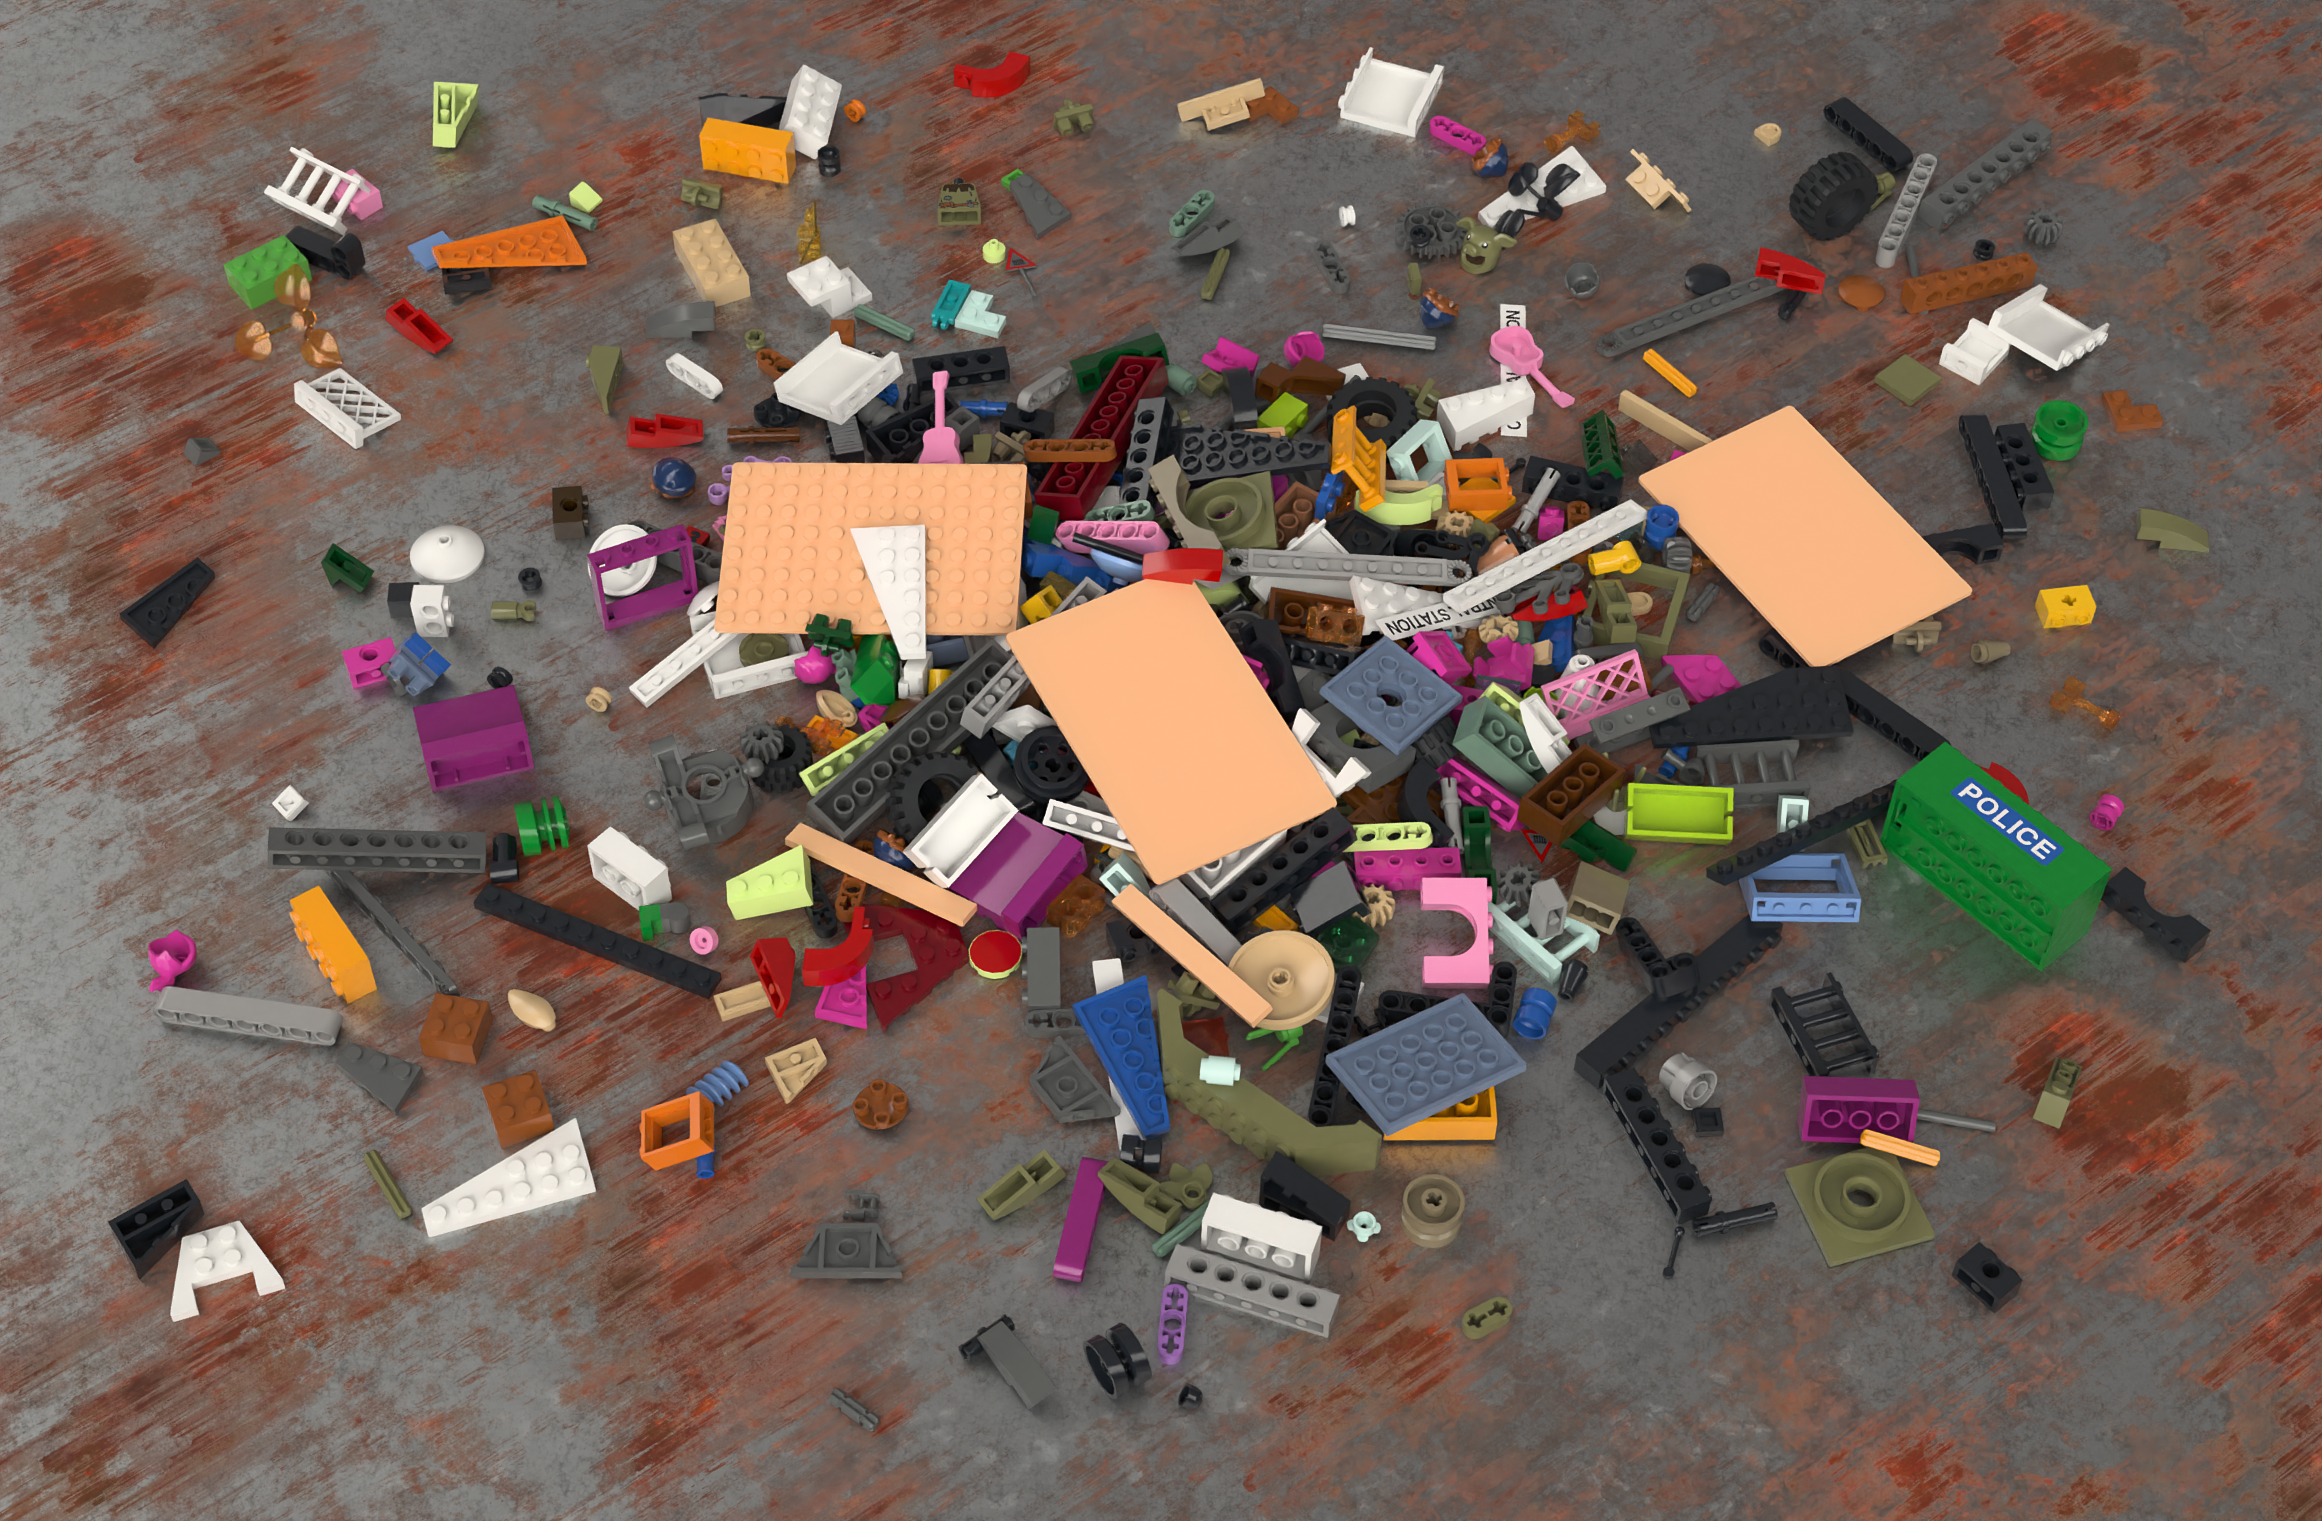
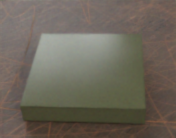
[1874,354,1942,406]

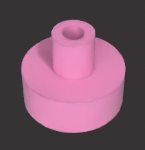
[690,926,718,954]

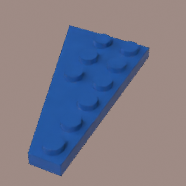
[1073,975,1170,1139]

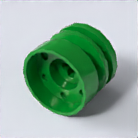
[514,795,570,857]

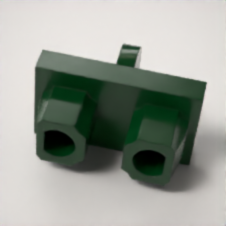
[805,613,854,658]

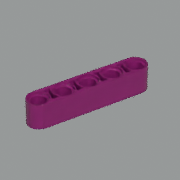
[1053,1157,1109,1283]

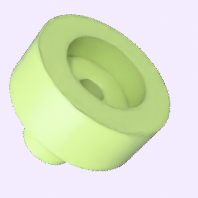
[983,239,1006,263]

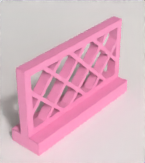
[1540,649,1651,740]

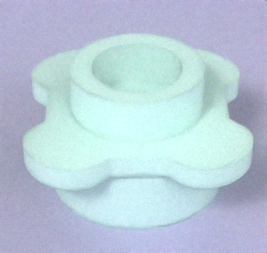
[1347,1211,1381,1242]

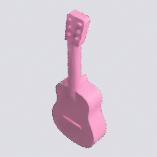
[1489,326,1575,408]
[918,371,965,464]

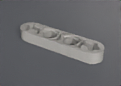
[1017,366,1073,412]

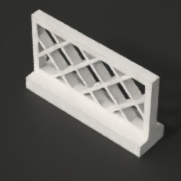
[294,368,401,449]

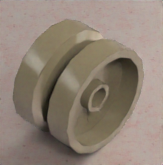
[1400,1174,1465,1248]

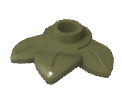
[1159,1163,1213,1209]

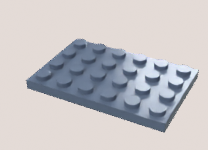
[1325,993,1527,1136]

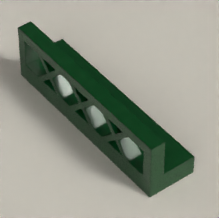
[1579,410,1624,479]

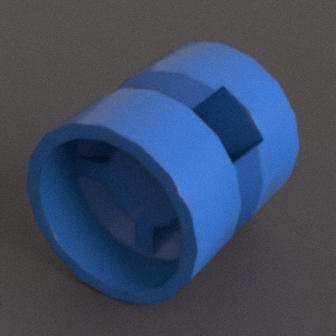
[1643,504,1679,551]
[1512,988,1557,1039]

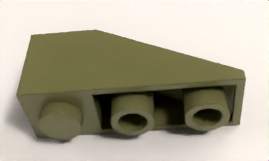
[2033,1057,2082,1129]

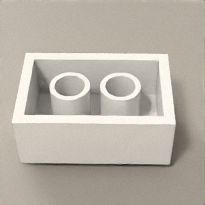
[588,826,672,911]

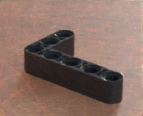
[1377,961,1517,1039]

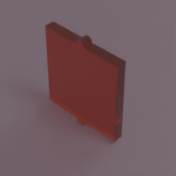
[1182,1017,1229,1057]

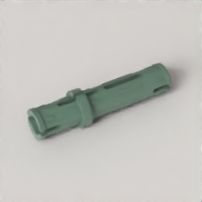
[532,194,598,231]

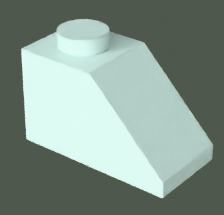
[1777,794,1809,852]
[1099,852,1151,901]

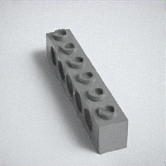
[1164,1244,1340,1338]

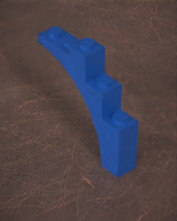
[1021,525,1131,594]

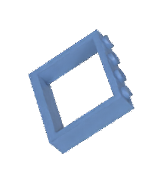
[1739,853,1861,922]

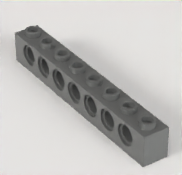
[1917,118,2054,231]
[268,827,486,873]

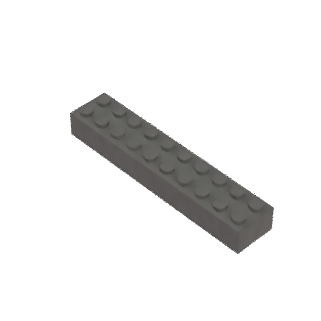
[806,638,1012,845]

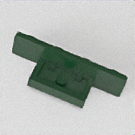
[1560,819,1637,872]

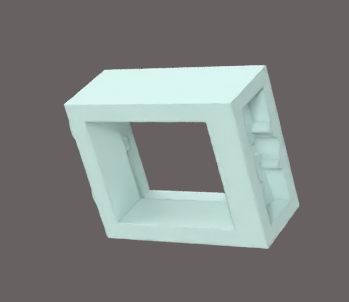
[1386,419,1452,483]

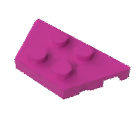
[1661,655,1742,703]

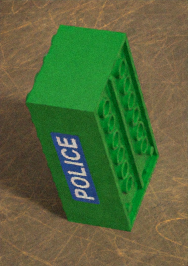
[1880,742,2112,972]

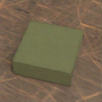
[1407,263,1422,296]
[1196,368,1223,397]

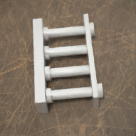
[264,147,371,236]

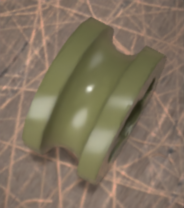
[744,329,766,351]

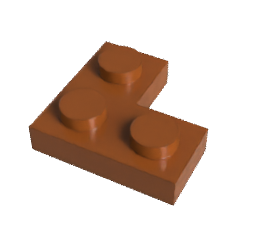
[1245,86,1299,124]
[2101,390,2164,432]

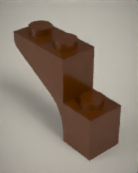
[1255,356,1346,403]

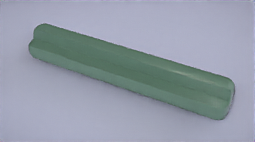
[854,304,915,341]
[1152,1198,1211,1257]

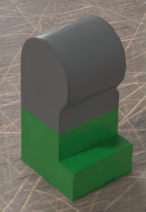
[639,902,691,942]

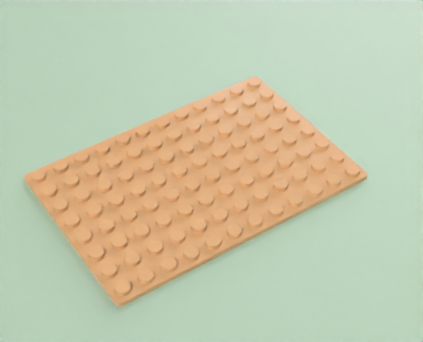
[1639,406,1972,667]
[714,462,1027,636]
[1006,579,1337,885]

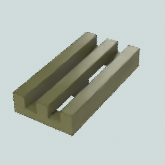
[1845,819,1888,868]

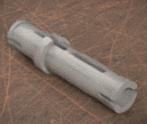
[1511,468,1561,536]
[1440,777,1464,854]

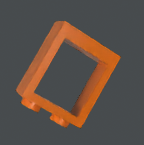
[1444,458,1512,512]
[639,1091,714,1171]

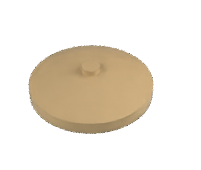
[1228,930,1335,1030]

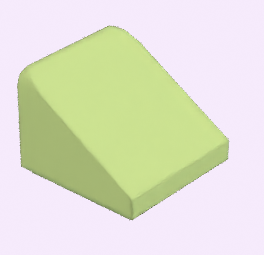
[569,181,602,214]

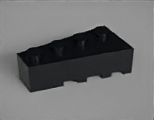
[866,392,960,464]

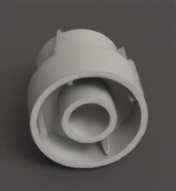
[1659,1052,1717,1110]

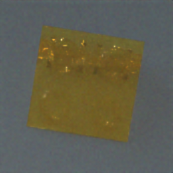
[796,200,821,264]

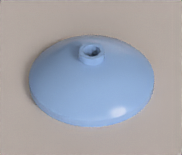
[1090,548,1144,586]

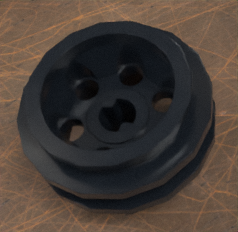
[1013,725,1090,804]

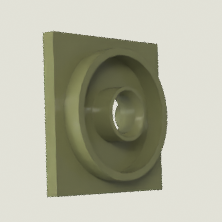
[1179,471,1279,559]
[1784,1147,1935,1267]

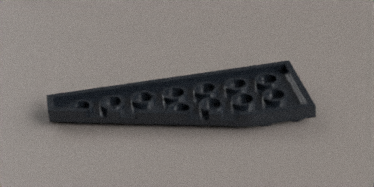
[1165,423,1333,487]
[1649,665,1854,749]

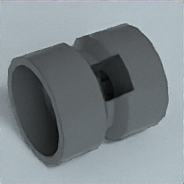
[858,396,902,428]

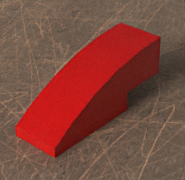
[1755,247,1826,295]
[385,298,453,354]
[626,413,703,448]
[1142,548,1223,585]
[1506,585,1588,621]

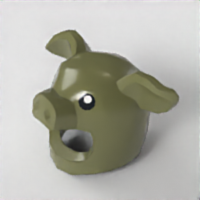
[1456,217,1517,274]

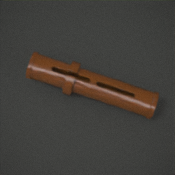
[727,426,800,445]

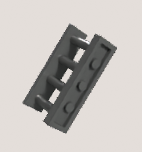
[1573,687,1691,755]
[1695,740,1810,808]

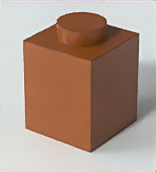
[830,319,856,348]

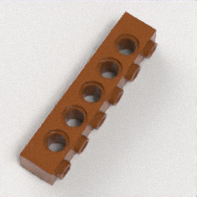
[1899,252,2038,315]

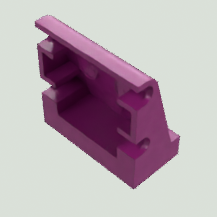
[413,685,534,792]
[943,812,1088,944]

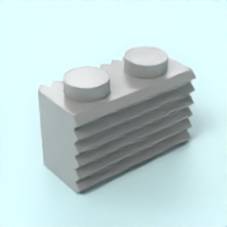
[1527,878,1569,940]

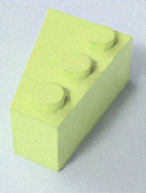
[433,82,479,148]
[726,844,813,920]

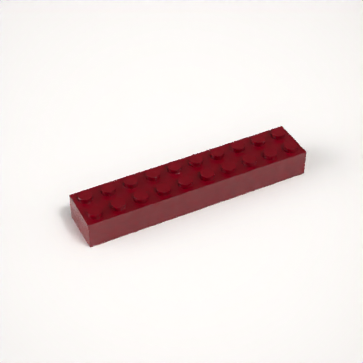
[1034,356,1169,521]

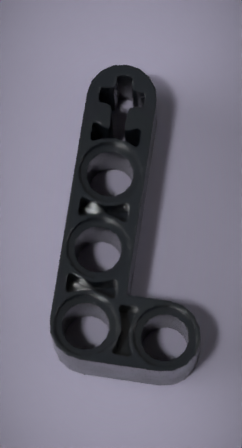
[285,226,365,280]
[1615,917,1700,998]

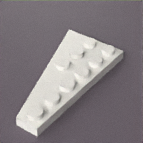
[1478,145,1606,229]
[850,525,927,660]
[1349,575,1490,635]
[422,1118,596,1237]

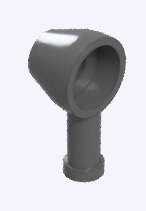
[1661,748,1705,786]

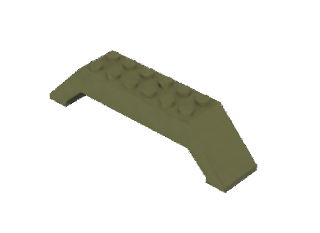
[1157,988,1382,1177]

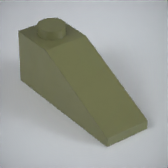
[586,345,623,414]

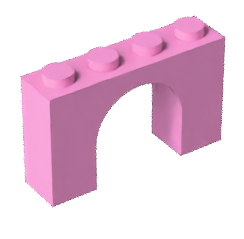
[1420,878,1494,989]

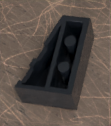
[1259,1151,1351,1241]

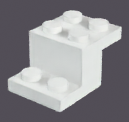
[787,255,872,318]

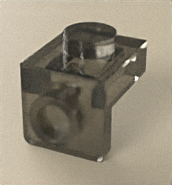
[1620,439,1658,476]
[1627,531,1659,564]

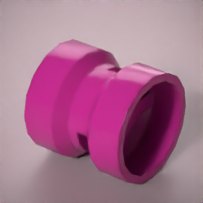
[2089,794,2124,831]

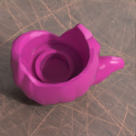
[1284,330,1325,368]
[794,644,837,684]
[148,929,197,992]

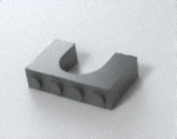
[1306,702,1416,794]

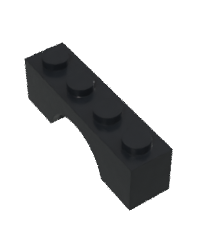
[1921,523,2004,565]
[1238,619,1307,723]
[2101,867,2211,963]

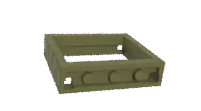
[1576,562,1690,661]

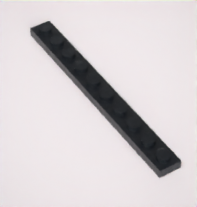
[1706,779,1897,886]
[473,883,722,999]

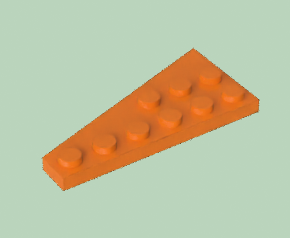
[432,215,587,268]

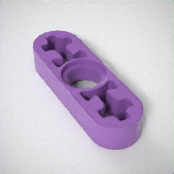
[1157,1284,1188,1365]

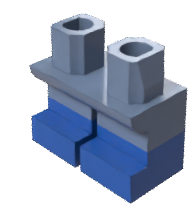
[387,632,451,696]

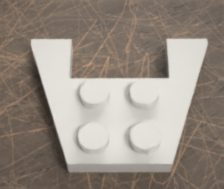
[1291,708,1372,800]
[170,1221,285,1322]

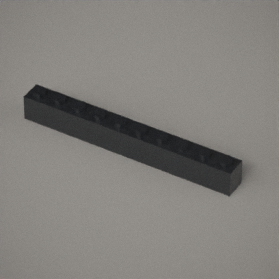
[1574,914,1783,1090]

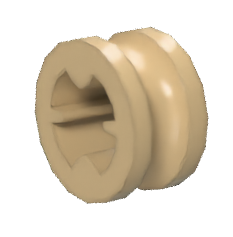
[586,687,612,712]

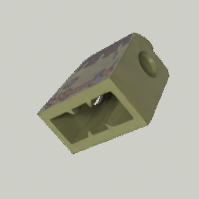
[937,178,981,226]

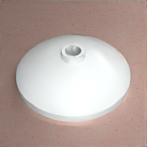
[588,524,657,597]
[410,525,485,584]

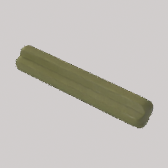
[1200,248,1230,300]
[364,1150,412,1219]

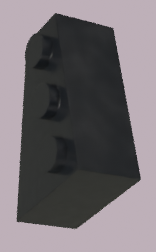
[108,1179,204,1280]

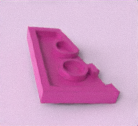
[815,965,867,1029]

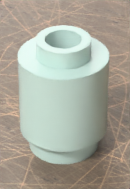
[1200,1055,1241,1086]

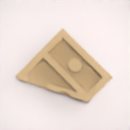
[765,1038,827,1104]

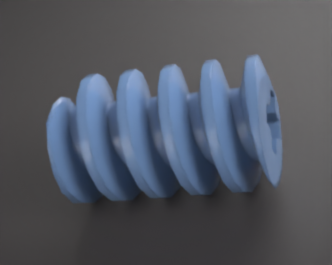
[686,1060,749,1112]

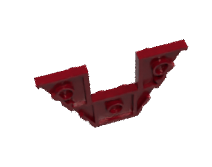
[841,902,970,1032]

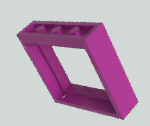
[587,524,698,631]

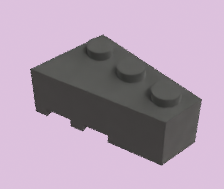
[1022,927,1061,1013]

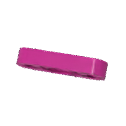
[1429,116,1486,156]

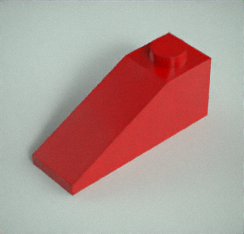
[750,937,796,1018]

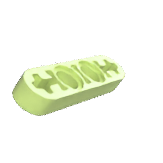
[1343,822,1433,852]

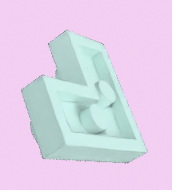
[955,290,1006,338]

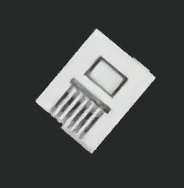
[898,651,933,698]

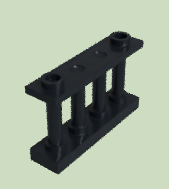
[1768,972,1879,1077]

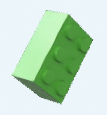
[223,235,312,310]

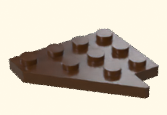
[1339,770,1461,825]

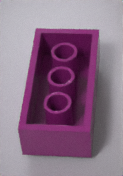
[1797,1076,1920,1143]

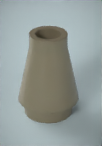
[1971,640,2010,665]

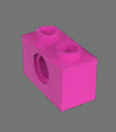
[342,637,396,689]

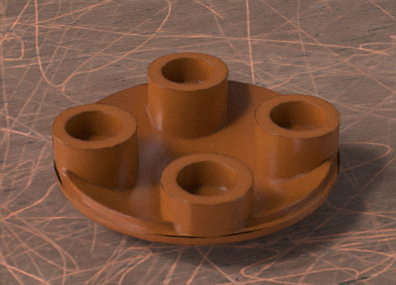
[1838,275,1885,312]
[852,1079,909,1129]

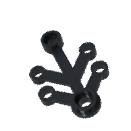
[1407,530,1489,594]

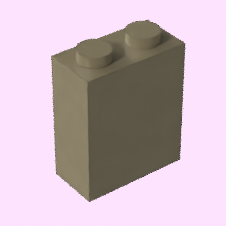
[1566,861,1630,935]

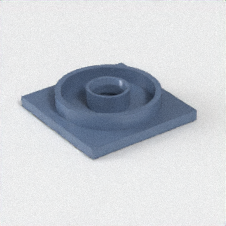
[1319,635,1463,756]

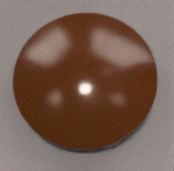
[879,694,925,725]

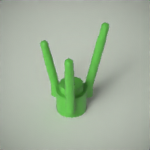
[1245,1026,1303,1071]

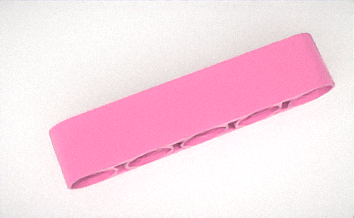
[1055,521,1170,554]

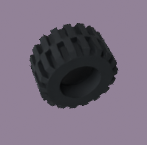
[1411,715,1460,770]
[751,724,813,793]

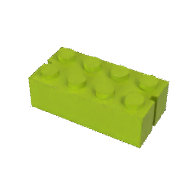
[1623,783,1734,845]

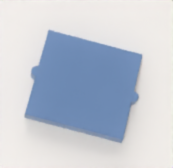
[407,231,454,271]

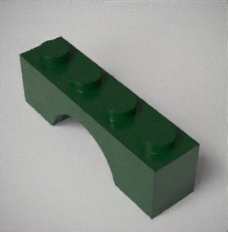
[1069,333,1170,394]
[1461,806,1498,904]

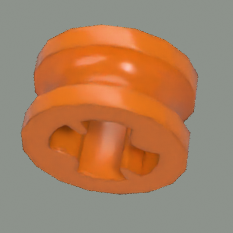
[844,99,866,122]

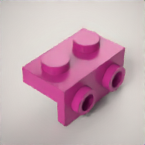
[1201,337,1260,377]

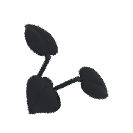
[1495,162,1581,250]

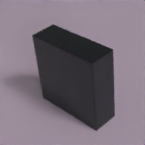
[1692,1107,1724,1137]

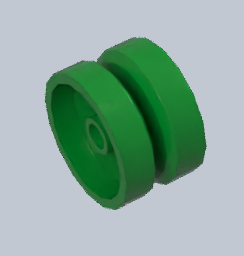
[2030,400,2088,461]

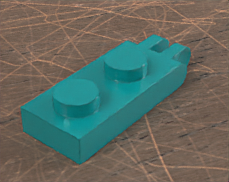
[931,280,971,330]

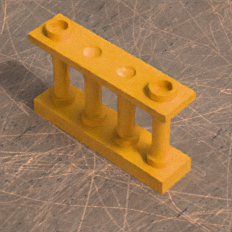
[1331,405,1386,512]

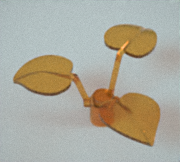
[235,263,343,368]

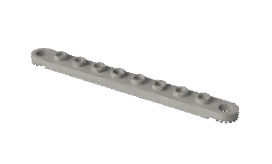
[1223,548,1472,587]

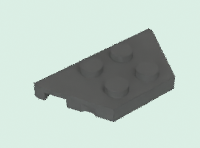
[1029,1035,1120,1123]
[791,1223,902,1278]

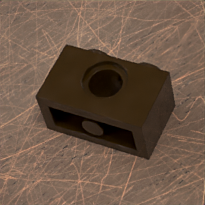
[552,485,589,540]

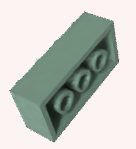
[1452,695,1548,799]

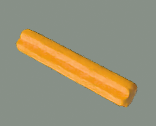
[1643,349,1697,397]
[1860,1129,1940,1166]

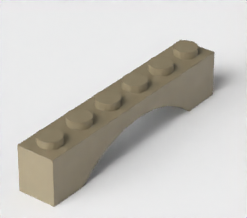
[1148,455,1231,567]

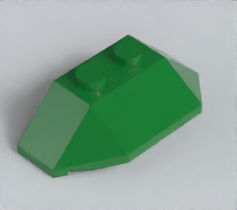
[850,634,900,706]

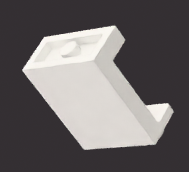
[1939,318,2011,385]

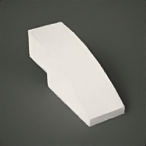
[1519,693,1572,774]

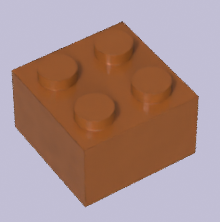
[419,993,493,1065]
[482,1070,555,1149]

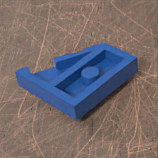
[1314,470,1345,520]

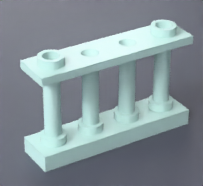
[1487,883,1600,985]

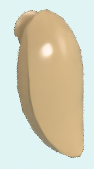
[816,690,858,728]
[508,989,556,1032]

